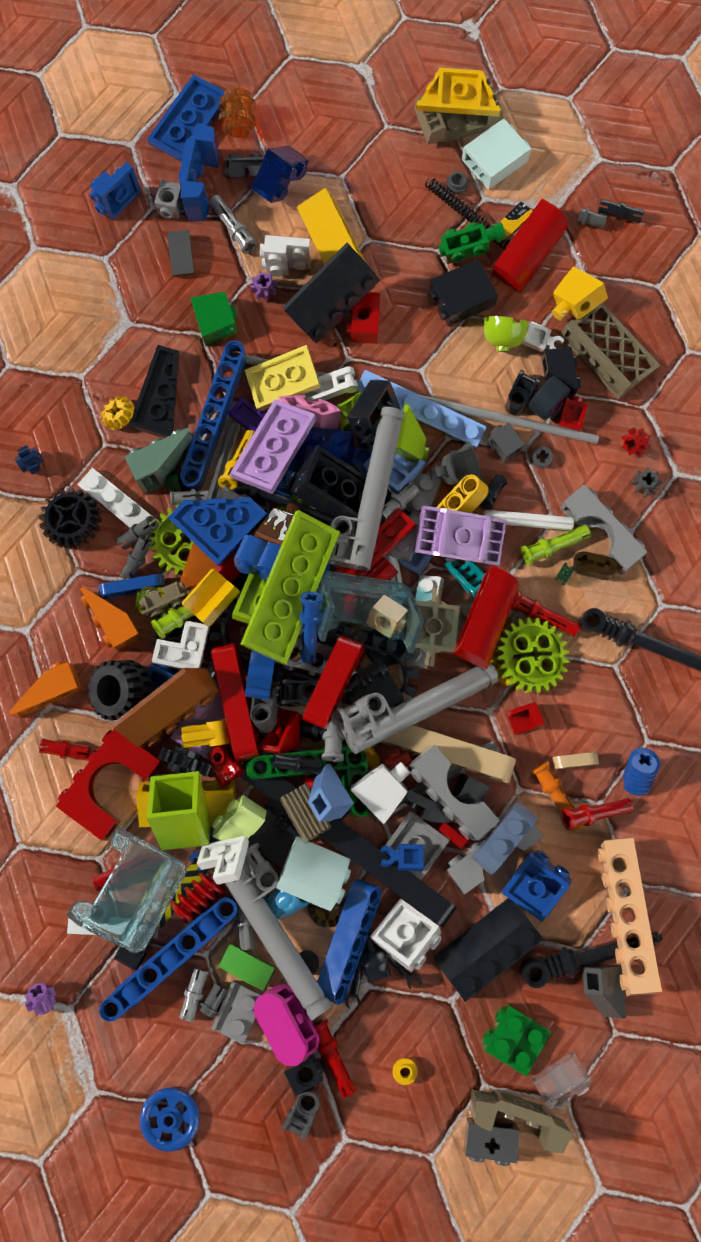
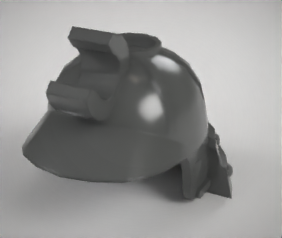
[429,442,482,487]

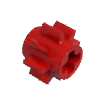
[622,427,651,457]

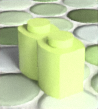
[212,795,266,841]

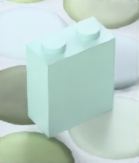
[462,118,531,190]
[276,837,351,911]

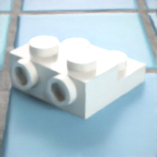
[260,235,312,277]
[370,898,441,972]

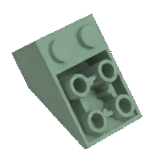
[124,428,193,494]

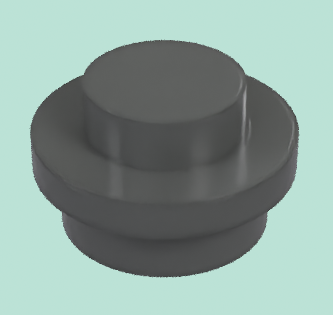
[446,171,468,194]

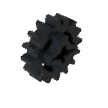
[158,746,211,776]

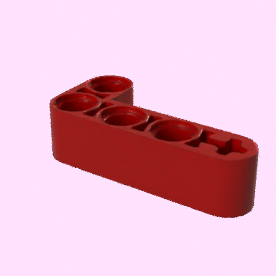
[302,635,364,729]

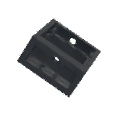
[347,380,402,452]

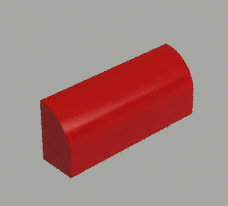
[492,198,568,293]
[453,565,520,670]

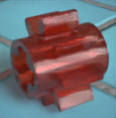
[385,747,412,775]

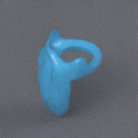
[265,888,310,919]

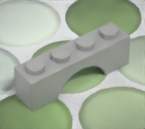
[560,485,647,575]
[408,745,500,841]
[446,824,544,894]

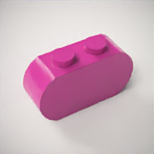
[254,984,319,1066]

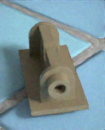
[139,581,188,618]

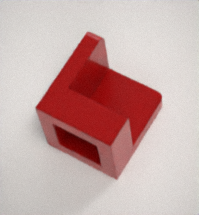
[506,702,544,735]

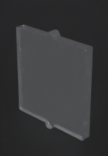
[578,566,632,613]

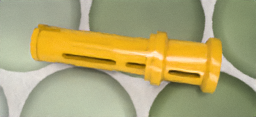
[218,430,255,490]

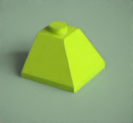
[395,404,429,462]

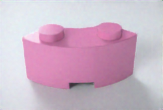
[278,395,341,438]

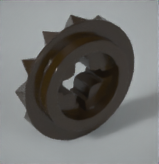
[308,896,346,928]

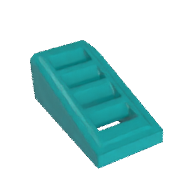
[444,560,485,599]

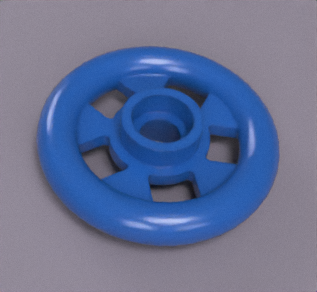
[140,1088,200,1152]

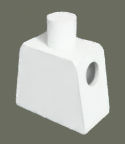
[351,762,410,824]

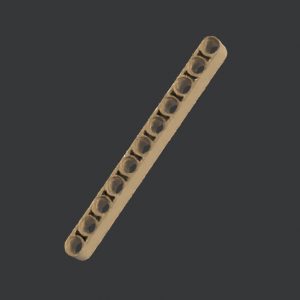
[271,681,516,783]

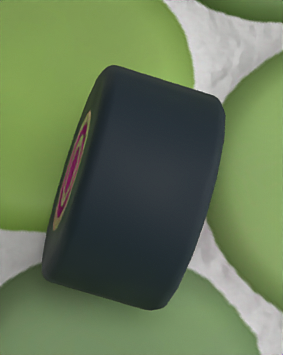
[528,376,571,420]

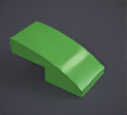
[219,944,277,991]

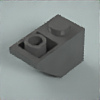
[582,965,626,1019]

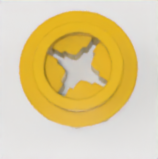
[100,395,134,430]

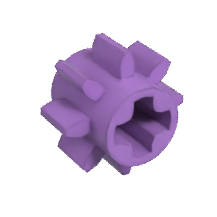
[250,271,278,301]
[24,983,57,1016]

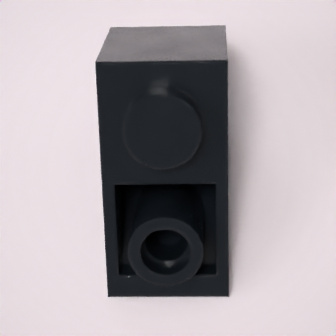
[542,347,581,398]

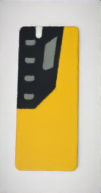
[500,202,532,239]

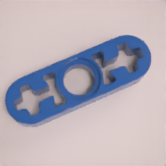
[98,574,166,599]

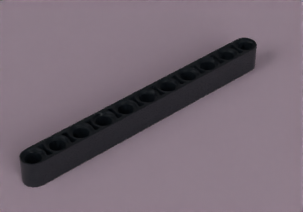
[240,759,457,928]

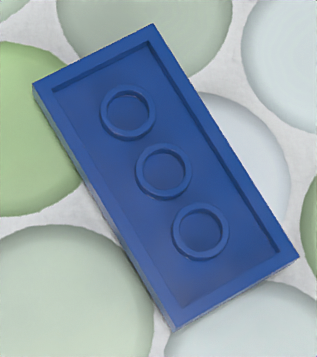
[147,74,230,162]

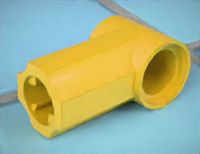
[181,720,230,748]

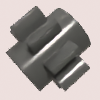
[631,467,662,498]

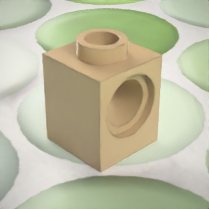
[366,595,408,638]

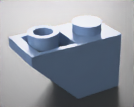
[308,764,354,822]

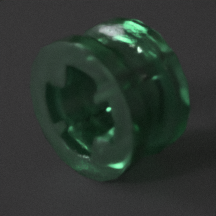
[554,562,575,585]

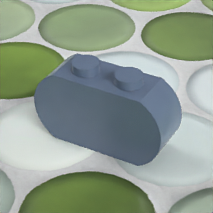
[471,800,538,875]

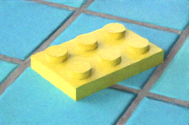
[245,345,321,412]

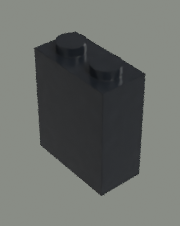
[428,259,498,327]

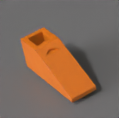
[80,587,143,652]

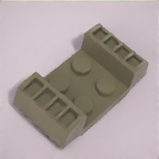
[414,75,504,145]
[470,1089,573,1153]

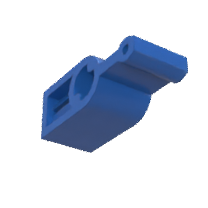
[245,650,275,700]

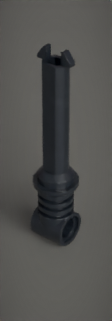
[579,608,701,672]
[520,932,663,988]

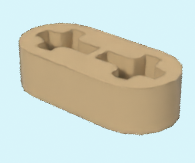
[552,752,599,769]

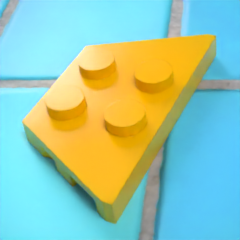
[416,68,500,117]

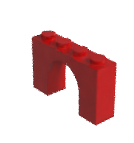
[56,729,164,841]

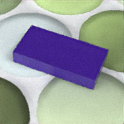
[228,397,265,431]

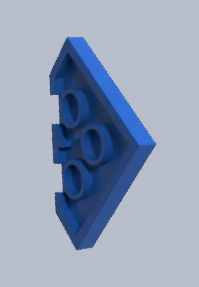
[168,497,268,567]

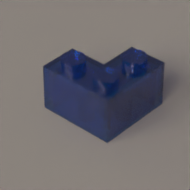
[251,145,309,203]

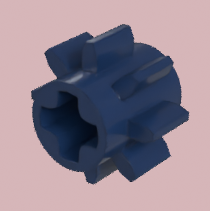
[15,445,44,475]

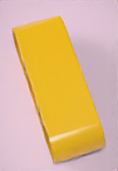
[436,474,488,513]

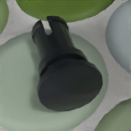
[479,474,508,510]

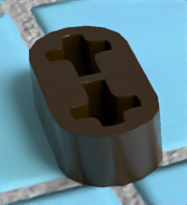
[573,551,618,580]

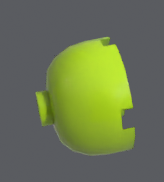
[483,316,529,352]

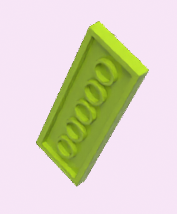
[240,510,340,665]

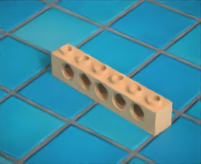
[598,838,662,997]

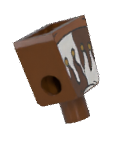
[254,503,300,545]

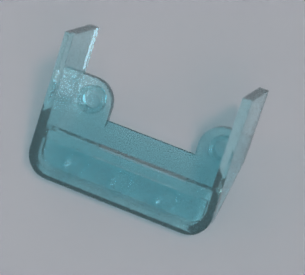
[317,571,424,653]

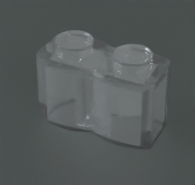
[531,1051,592,1110]

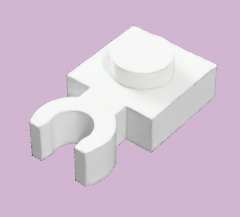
[522,321,564,353]

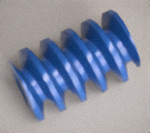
[623,747,660,796]

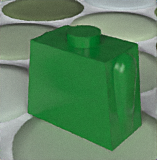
[190,292,238,346]

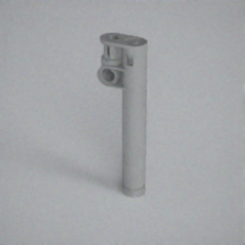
[328,407,404,571]
[334,663,499,754]
[225,843,332,1021]

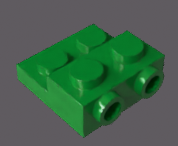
[481,1003,551,1077]

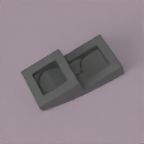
[168,230,195,276]

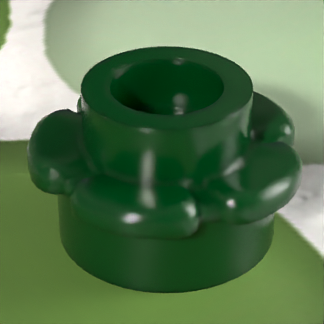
[166,472,185,492]

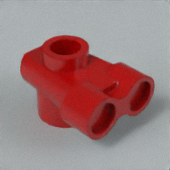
[207,745,245,787]

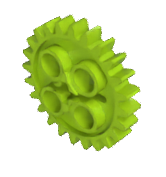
[150,504,193,577]
[494,617,570,694]

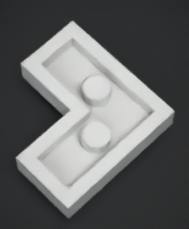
[152,621,210,669]
[197,835,249,885]

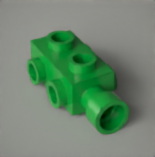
[438,222,506,264]

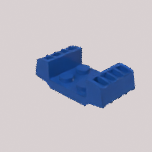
[178,123,219,221]

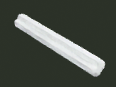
[483,510,574,531]

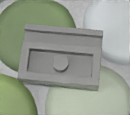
[211,981,262,1044]

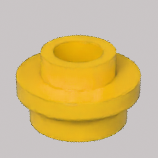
[392,1058,418,1085]

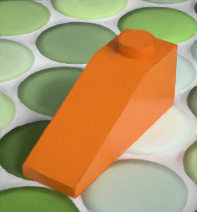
[9,661,83,718]

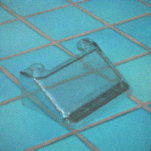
[66,826,186,952]

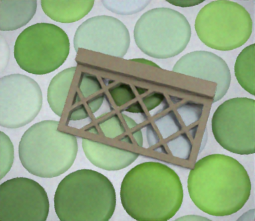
[560,303,660,400]

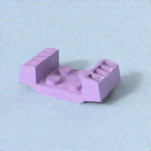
[414,506,507,566]

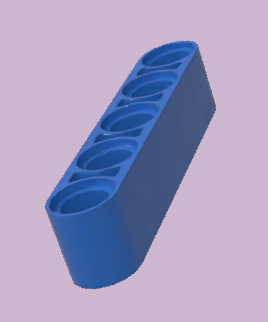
[317,879,382,1005]

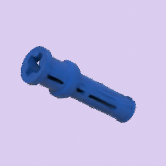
[299,591,323,664]

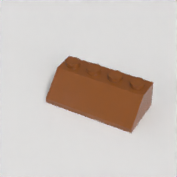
[111,668,220,748]

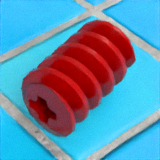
[170,871,225,924]

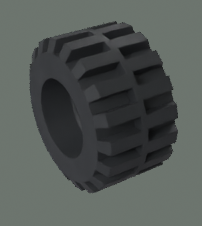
[88,660,152,721]

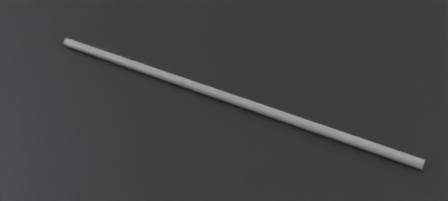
[231,352,599,444]

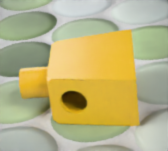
[552,266,608,321]

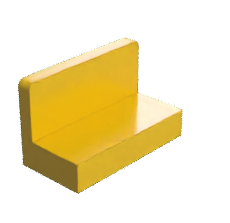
[182,568,240,627]

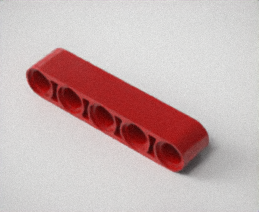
[212,643,262,762]

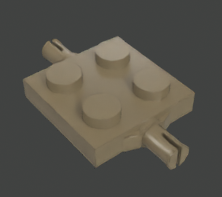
[407,586,460,667]

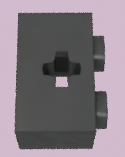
[463,1118,520,1166]

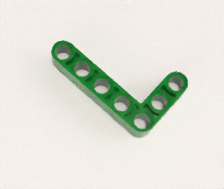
[246,747,371,818]

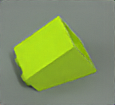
[147,771,210,850]

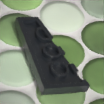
[129,345,180,438]

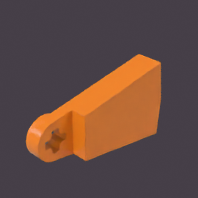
[180,542,217,589]

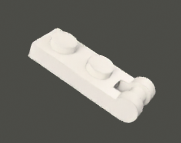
[303,366,358,402]

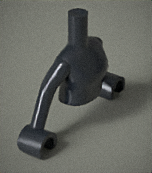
[345,933,422,1009]

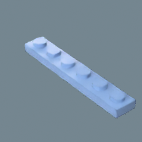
[356,370,487,448]

